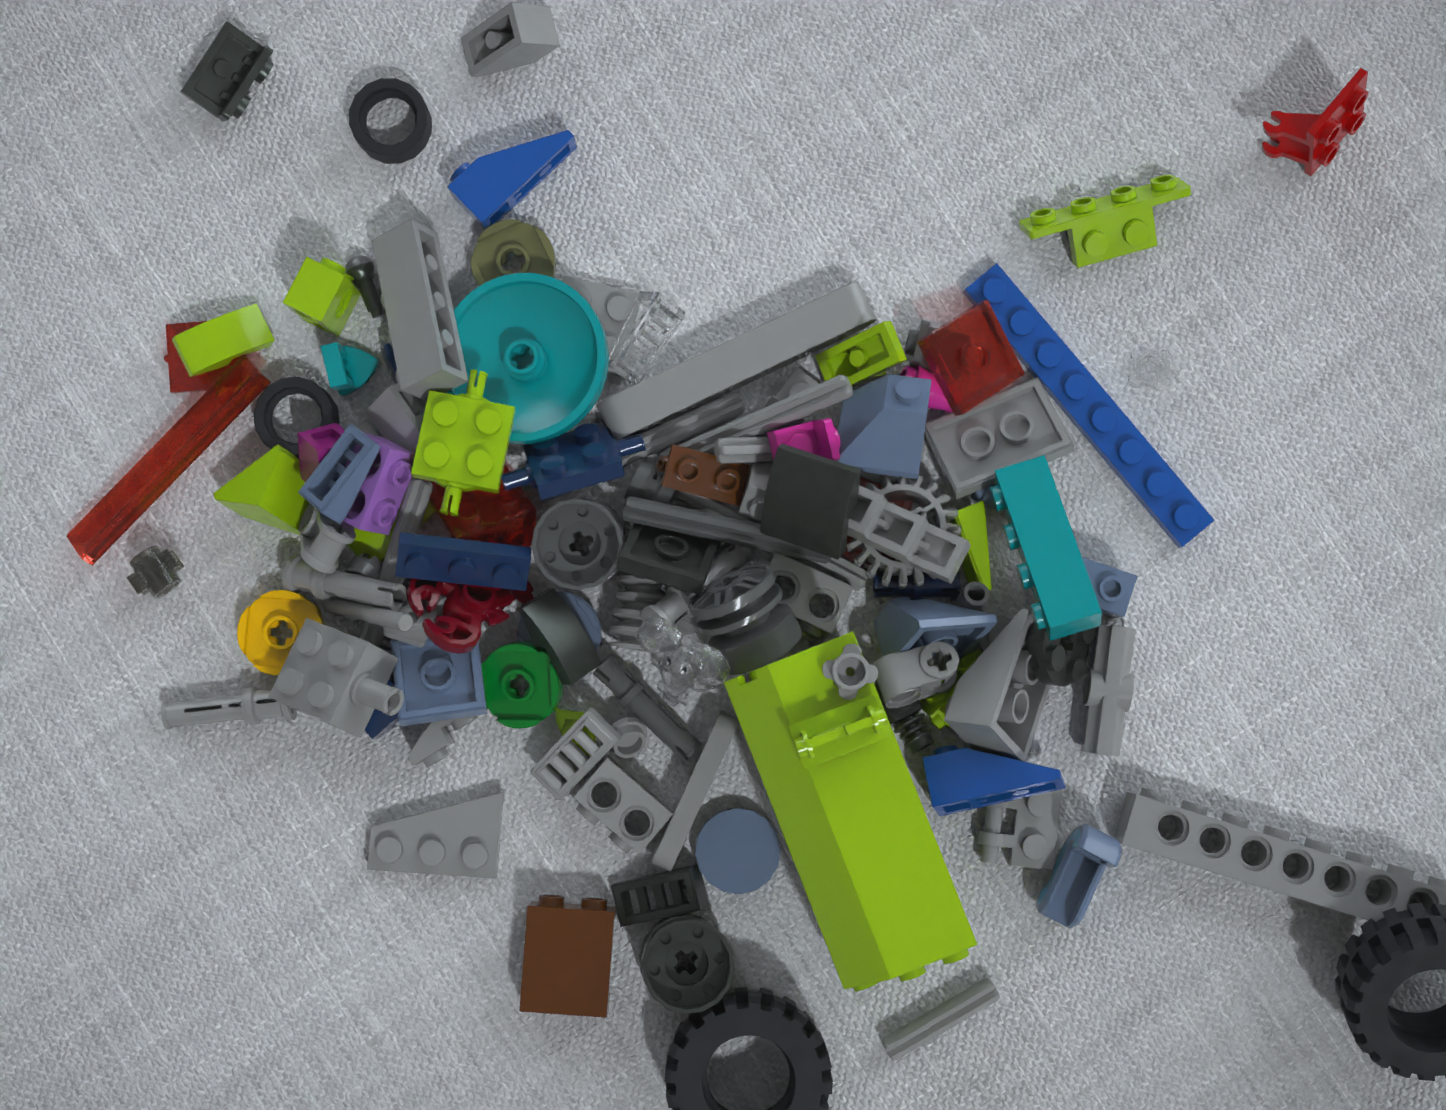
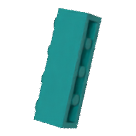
[989,455,1102,641]

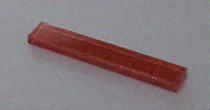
[66,354,271,566]

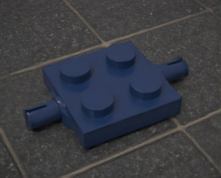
[502,422,646,500]

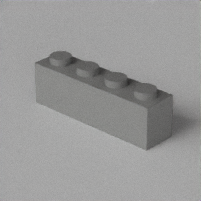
[372,218,468,401]

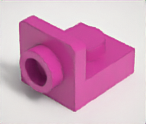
[767,418,840,461]

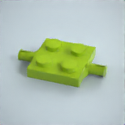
[411,370,516,516]

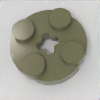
[471,219,556,286]

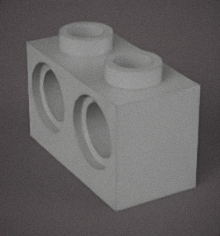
[769,553,854,639]
[573,756,674,854]

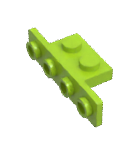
[1019,175,1192,268]

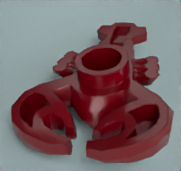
[406,578,534,654]

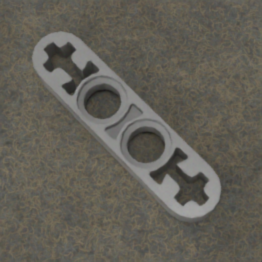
[651,711,739,872]

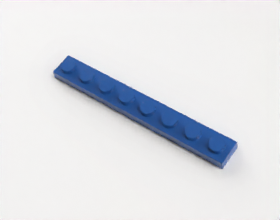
[963,263,1215,548]

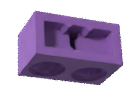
[338,432,415,535]

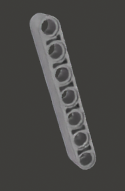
[597,281,877,441]

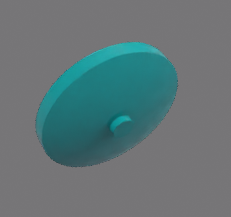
[446,273,609,444]

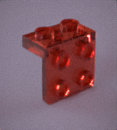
[428,465,537,547]

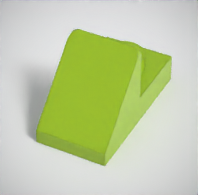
[815,321,907,387]

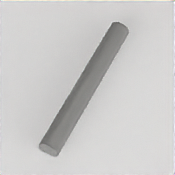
[323,597,413,631]

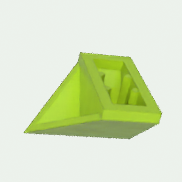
[213,444,309,535]

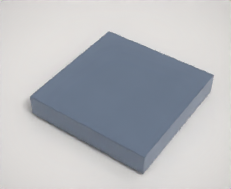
[391,637,487,727]

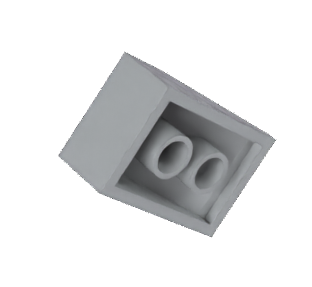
[944,609,1050,762]

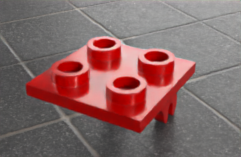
[1262,68,1369,176]

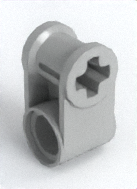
[298,503,356,574]
[872,641,959,708]

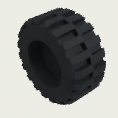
[1335,903,1446,1081]
[664,987,833,1110]

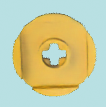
[237,590,325,675]

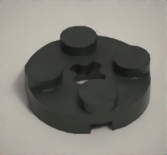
[1029,621,1096,687]

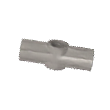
[1081,624,1135,757]

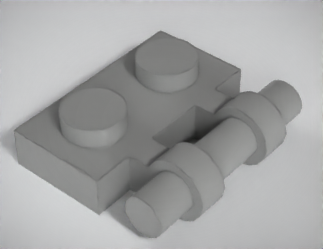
[978,789,1062,870]

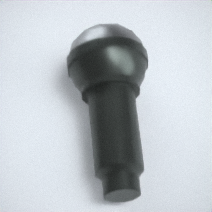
[346,255,384,319]

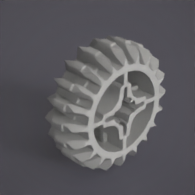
[846,475,961,589]

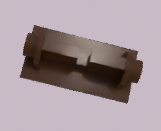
[657,444,750,506]

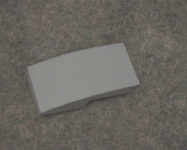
[408,716,477,768]

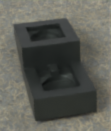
[518,588,602,685]

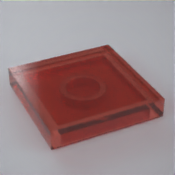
[917,300,1025,416]

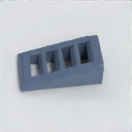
[298,423,381,524]

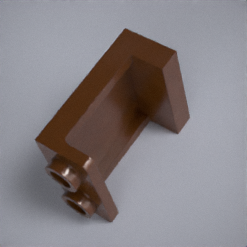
[519,894,616,1018]

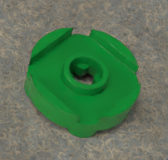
[482,641,563,729]

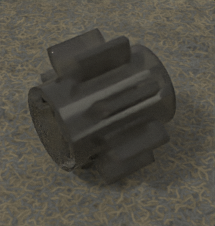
[126,545,184,599]

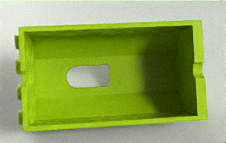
[723,631,978,991]

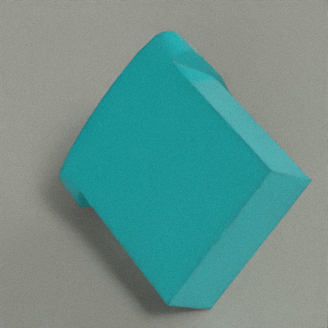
[320,342,381,396]

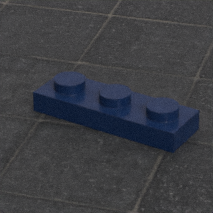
[395,532,532,591]

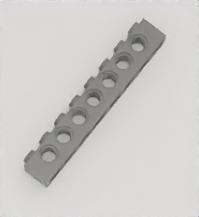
[1114,787,1446,922]

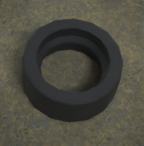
[349,78,432,164]
[253,376,340,458]

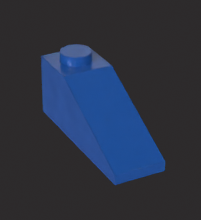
[447,130,577,230]
[922,745,1066,816]

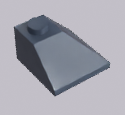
[837,374,931,479]
[873,597,998,660]

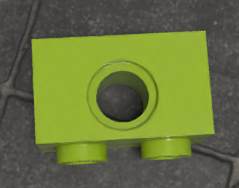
[282,256,361,338]

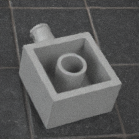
[268,618,404,738]

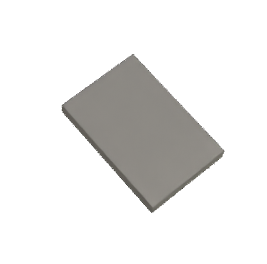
[924,377,1074,500]

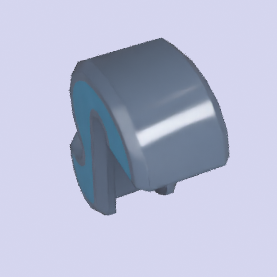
[1036,824,1122,929]

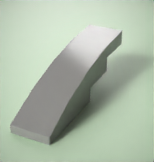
[847,485,971,584]

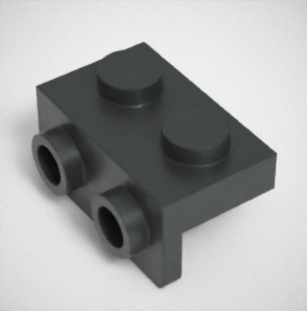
[180,21,274,122]

